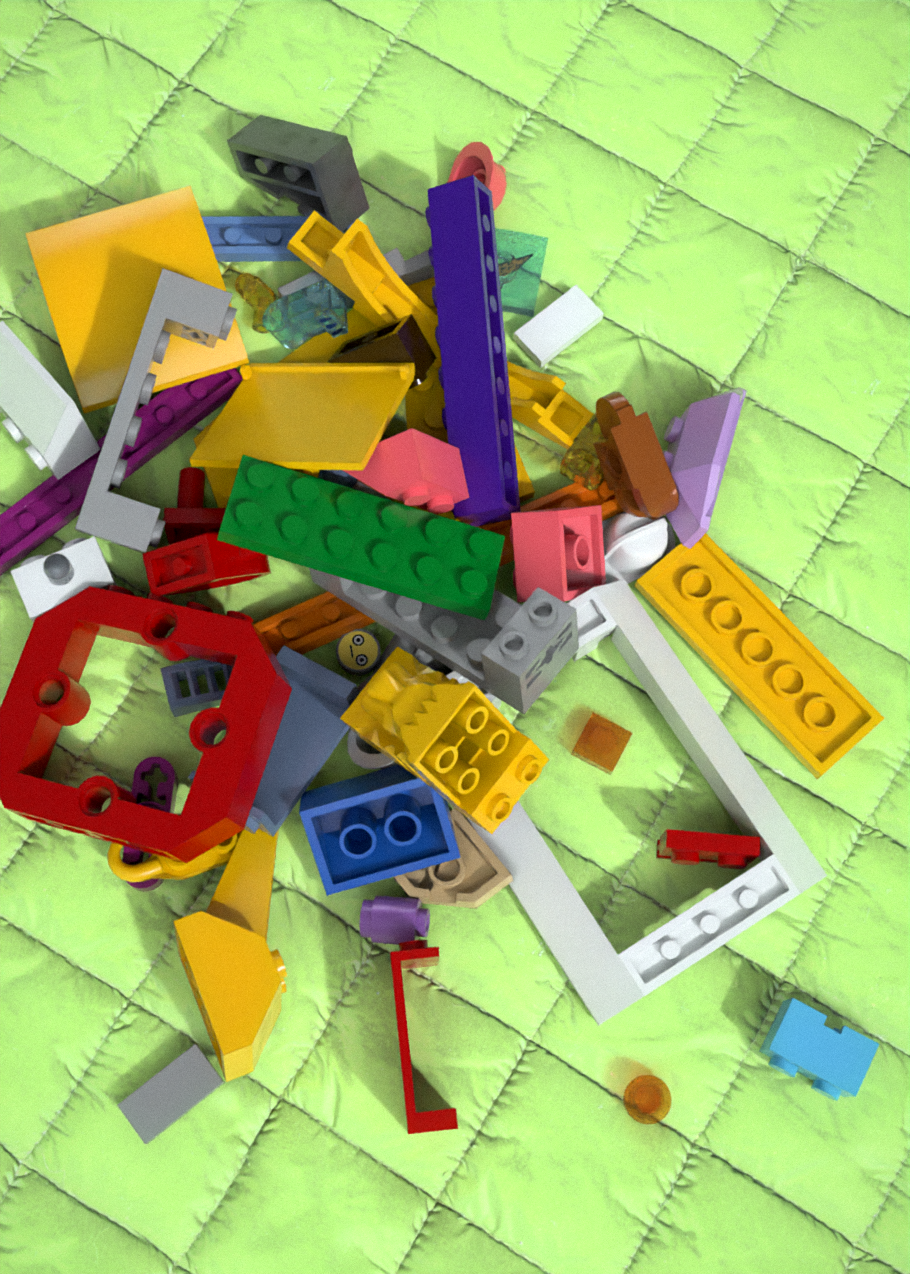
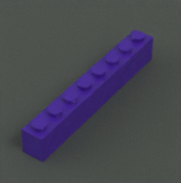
[425,175,521,527]

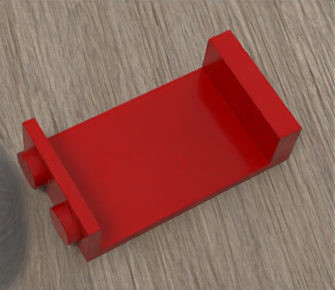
[390,940,458,1134]

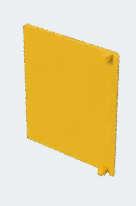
[189,363,415,478]

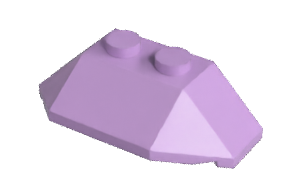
[663,387,747,549]

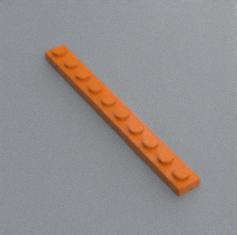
[253,471,624,656]

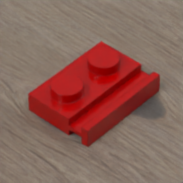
[656,829,760,869]

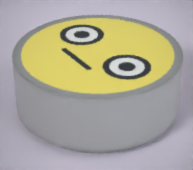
[336,629,381,676]

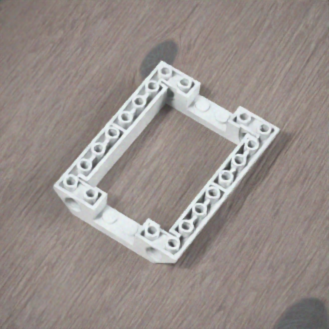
[446,580,827,1026]

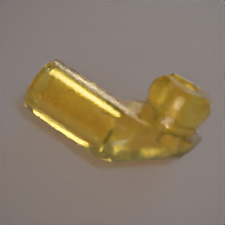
[235,273,276,333]

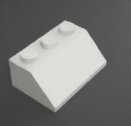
[0,321,101,480]

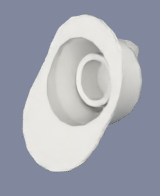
[602,512,676,584]

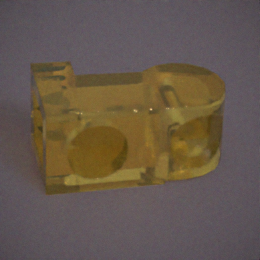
[560,412,605,491]

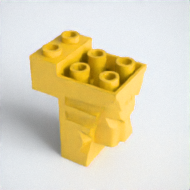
[340,646,549,835]

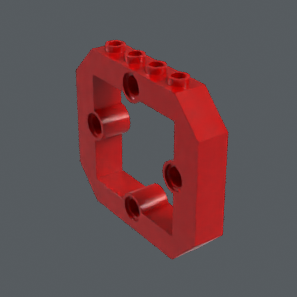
[0,585,292,863]

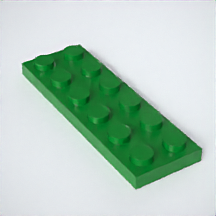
[217,455,505,621]

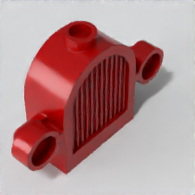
[142,532,271,596]

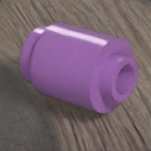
[360,896,430,945]

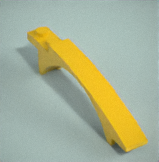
[287,210,595,450]

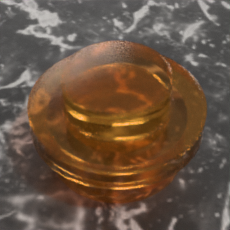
[623,1075,672,1124]

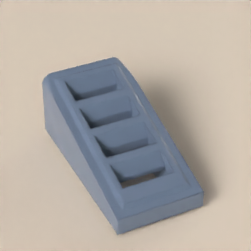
[161,659,234,717]

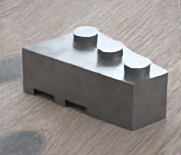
[227,115,369,232]

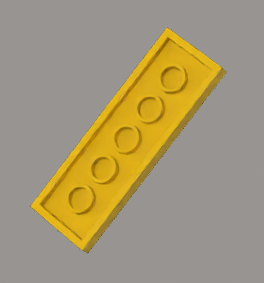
[635,533,884,779]

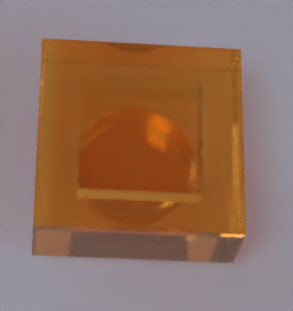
[571,712,633,775]

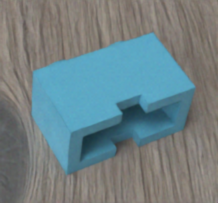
[759,998,879,1101]

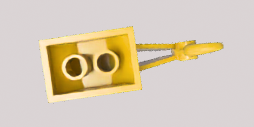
[107,828,287,1082]

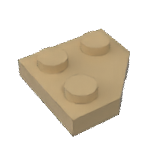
[393,809,513,909]

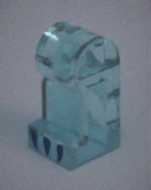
[262,279,348,349]

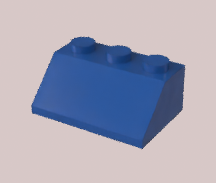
[299,765,461,895]

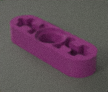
[122,757,178,892]

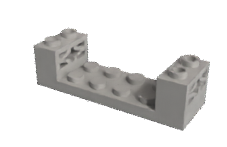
[75,268,237,553]
[309,481,579,714]

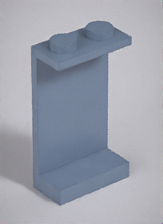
[188,646,360,837]

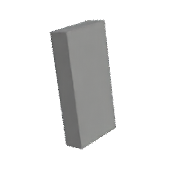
[117,1044,225,1144]

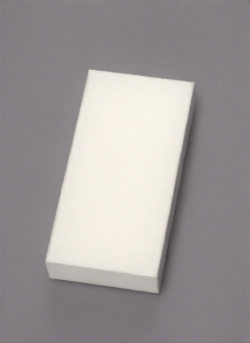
[513,285,604,368]

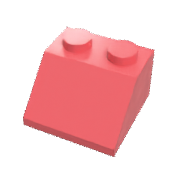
[342,428,470,514]
[510,505,606,602]

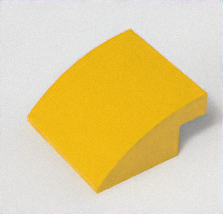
[25,186,249,413]

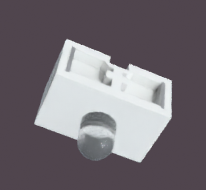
[11,536,117,623]

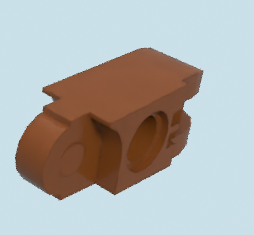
[593,391,679,520]

